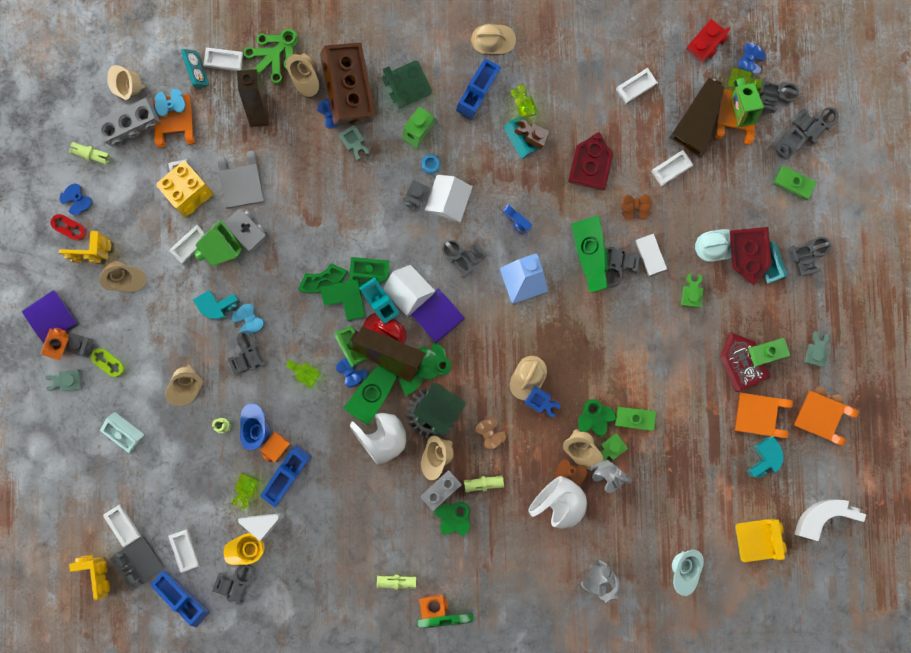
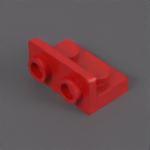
[686,19,730,62]

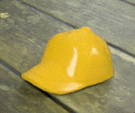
[223,533,264,565]

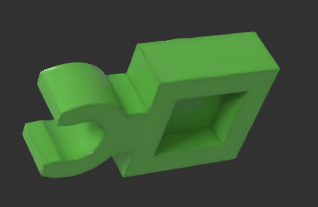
[681,273,703,308]
[600,433,628,461]

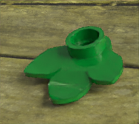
[417,343,452,380]
[578,399,616,436]
[434,502,470,537]

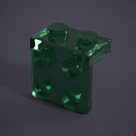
[381,61,432,109]
[413,383,466,437]

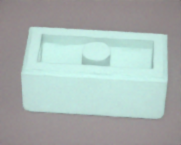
[100,412,144,454]

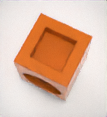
[41,328,69,360]
[260,432,292,463]
[419,594,449,619]

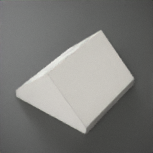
[425,175,472,222]
[383,265,436,317]
[238,513,283,541]

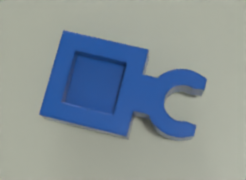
[503,205,533,234]
[524,386,561,417]

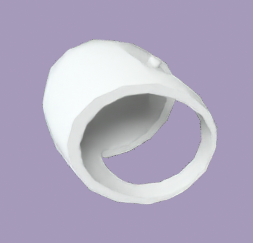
[350,413,407,465]
[528,476,587,529]

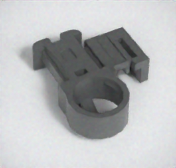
[758,77,799,113]
[791,107,839,144]
[789,237,831,276]
[442,240,487,277]
[605,247,640,287]
[228,331,265,375]
[212,564,255,605]

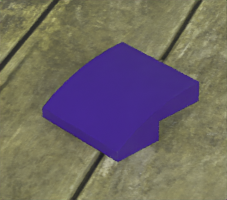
[411,288,465,343]
[21,290,77,344]

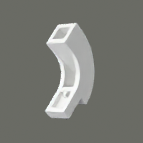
[794,499,866,541]

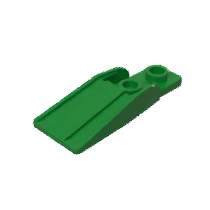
[571,215,608,293]
[344,365,397,425]

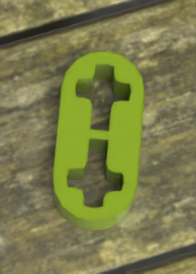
[91,348,125,377]

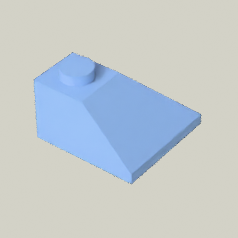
[500,253,548,304]

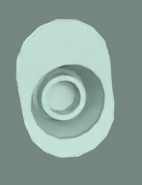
[695,229,732,261]
[672,550,704,596]

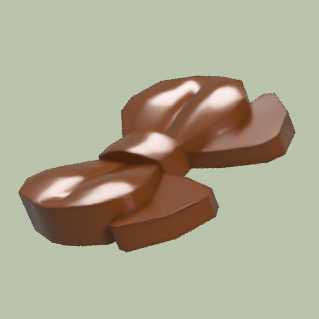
[621,194,652,220]
[554,459,587,487]

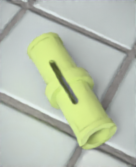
[69,142,110,165]
[212,418,231,433]
[464,475,504,492]
[377,574,416,590]

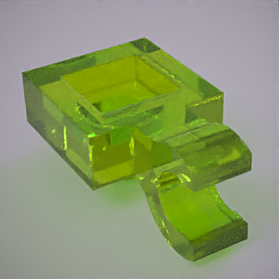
[727,67,763,88]
[511,84,538,118]
[286,360,321,388]

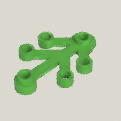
[244,29,298,85]

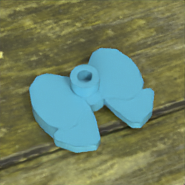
[154,89,186,117]
[232,303,264,335]

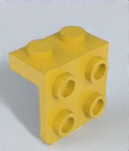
[157,161,214,218]
[59,231,111,263]
[735,518,787,562]
[69,555,110,601]

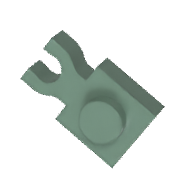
[338,125,370,161]
[804,331,830,367]
[45,370,82,391]

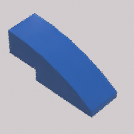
[456,58,501,119]
[260,445,312,507]
[150,570,210,627]

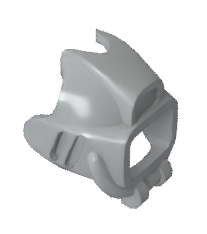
[590,460,632,493]
[581,560,620,604]

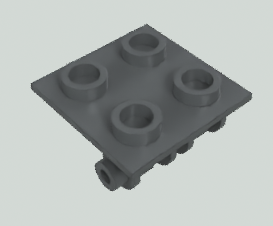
[110,536,164,591]

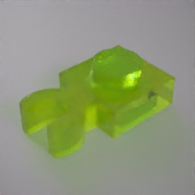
[232,472,260,509]

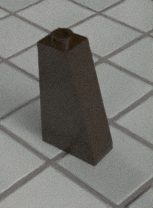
[237,69,269,127]
[669,78,725,158]
[350,326,426,383]

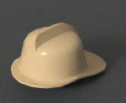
[471,24,516,54]
[286,53,319,97]
[107,65,145,100]
[99,261,146,292]
[510,356,547,400]
[165,364,203,406]
[563,429,603,469]
[421,436,453,480]

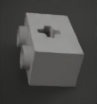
[224,208,268,254]
[420,470,462,511]

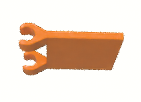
[714,89,755,145]
[152,94,195,148]
[794,390,859,446]
[735,393,793,439]

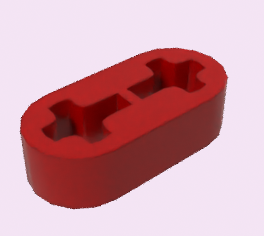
[50,214,87,241]

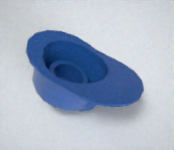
[240,403,270,450]

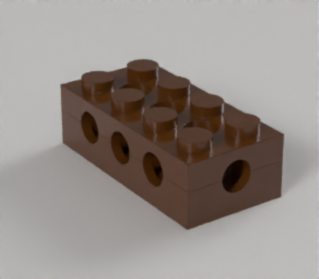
[320,42,376,126]

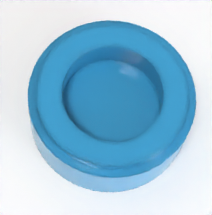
[421,154,440,174]

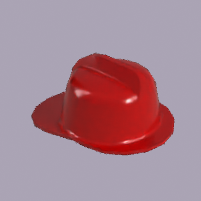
[363,313,407,344]

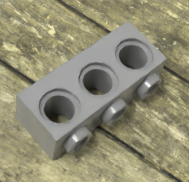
[95,98,161,146]

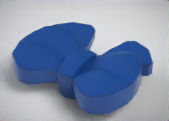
[738,42,765,75]
[317,99,338,129]
[59,183,93,215]
[336,358,367,388]

